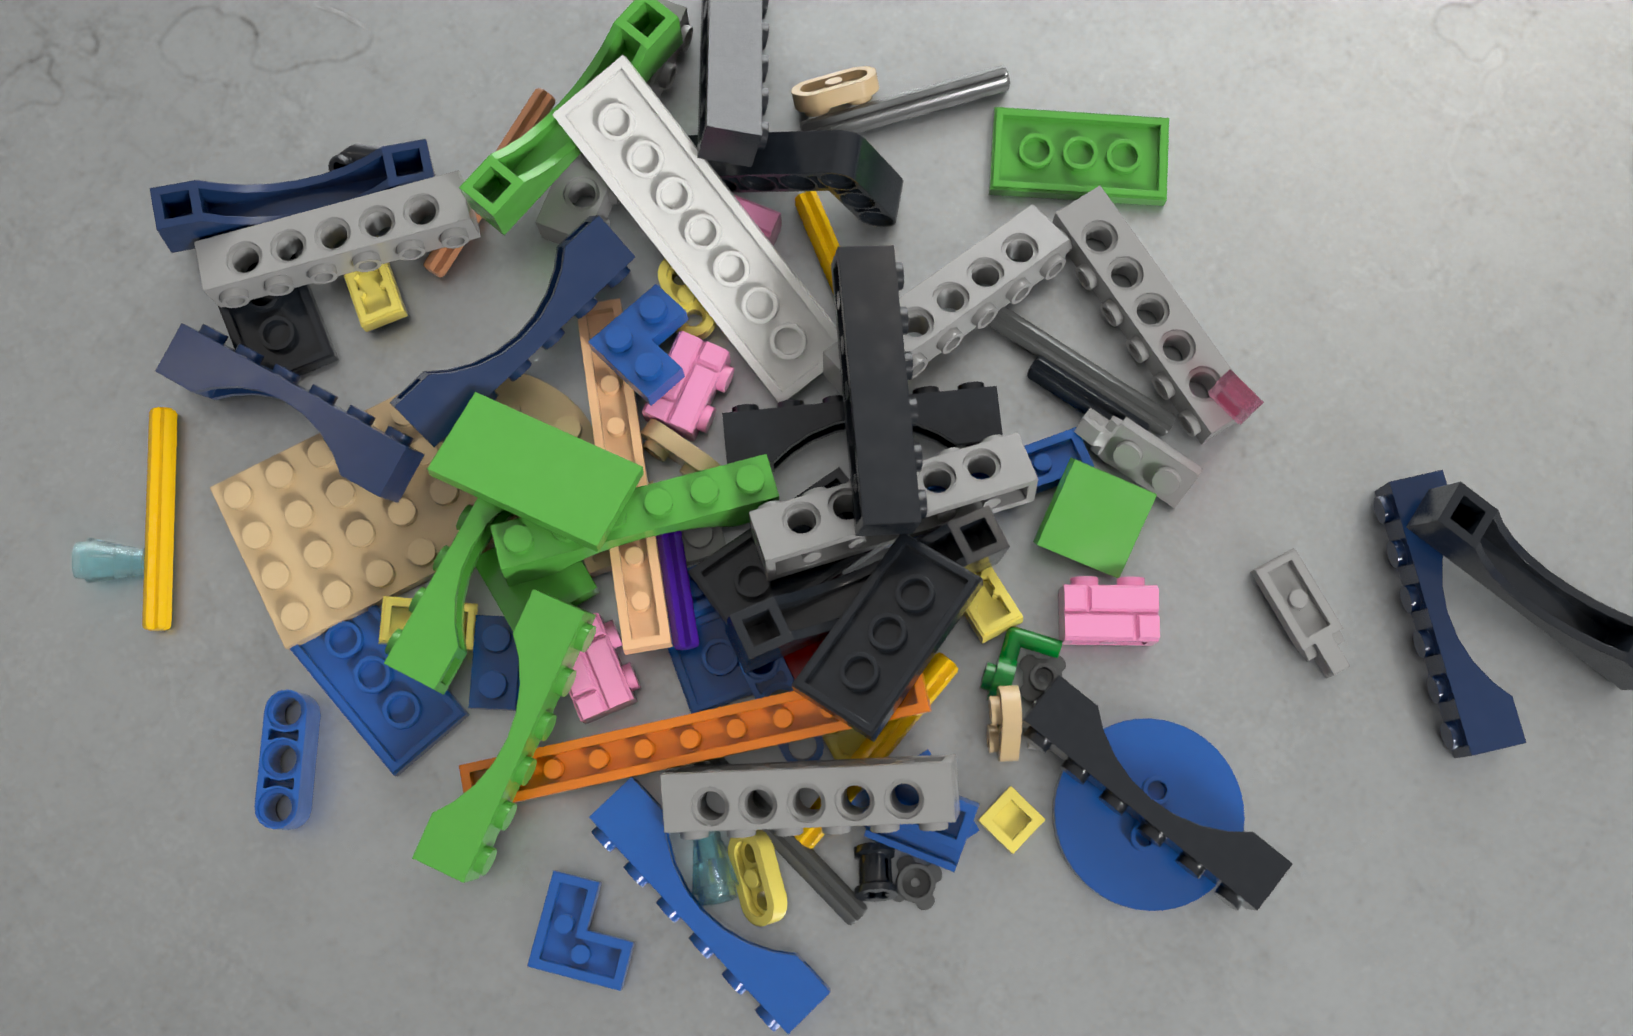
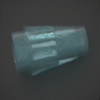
[72,538,144,584]
[692,831,739,906]

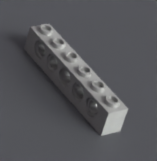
[535,0,693,244]
[194,170,481,308]
[1052,186,1257,445]
[823,204,1069,396]
[749,432,1038,581]
[660,754,960,840]

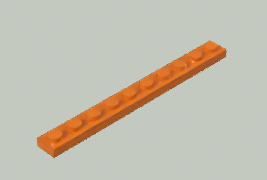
[459,672,932,803]

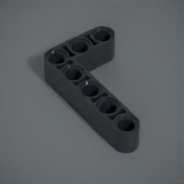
[687,130,904,227]

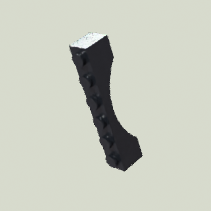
[722,381,1003,472]
[1406,482,1633,690]
[725,505,1010,673]
[1022,675,1293,911]

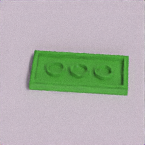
[989,107,1169,206]
[427,392,644,553]

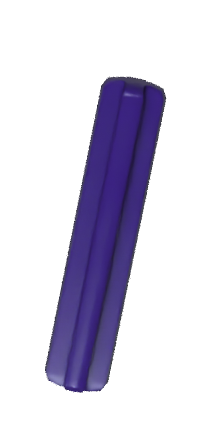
[656,531,699,650]

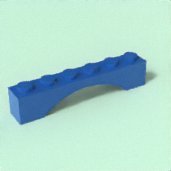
[589,777,831,1034]

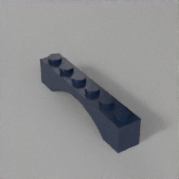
[149,139,435,253]
[390,215,635,447]
[155,323,425,503]
[1374,470,1527,758]

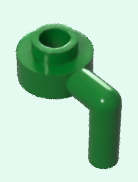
[979,626,1063,701]

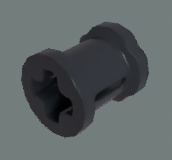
[854,842,898,902]

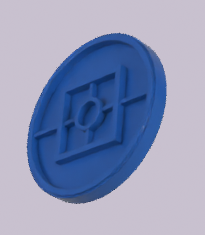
[1052,718,1245,911]

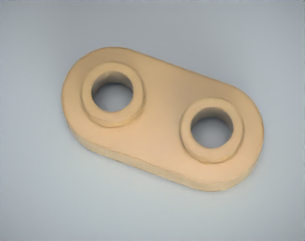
[791,66,879,117]
[641,418,721,476]
[986,685,1022,762]

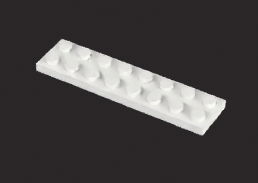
[552,55,838,403]

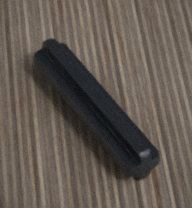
[1027,356,1150,431]

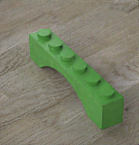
[459,0,683,236]
[490,454,779,587]
[384,498,515,695]
[412,589,596,883]

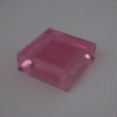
[1208,369,1264,425]

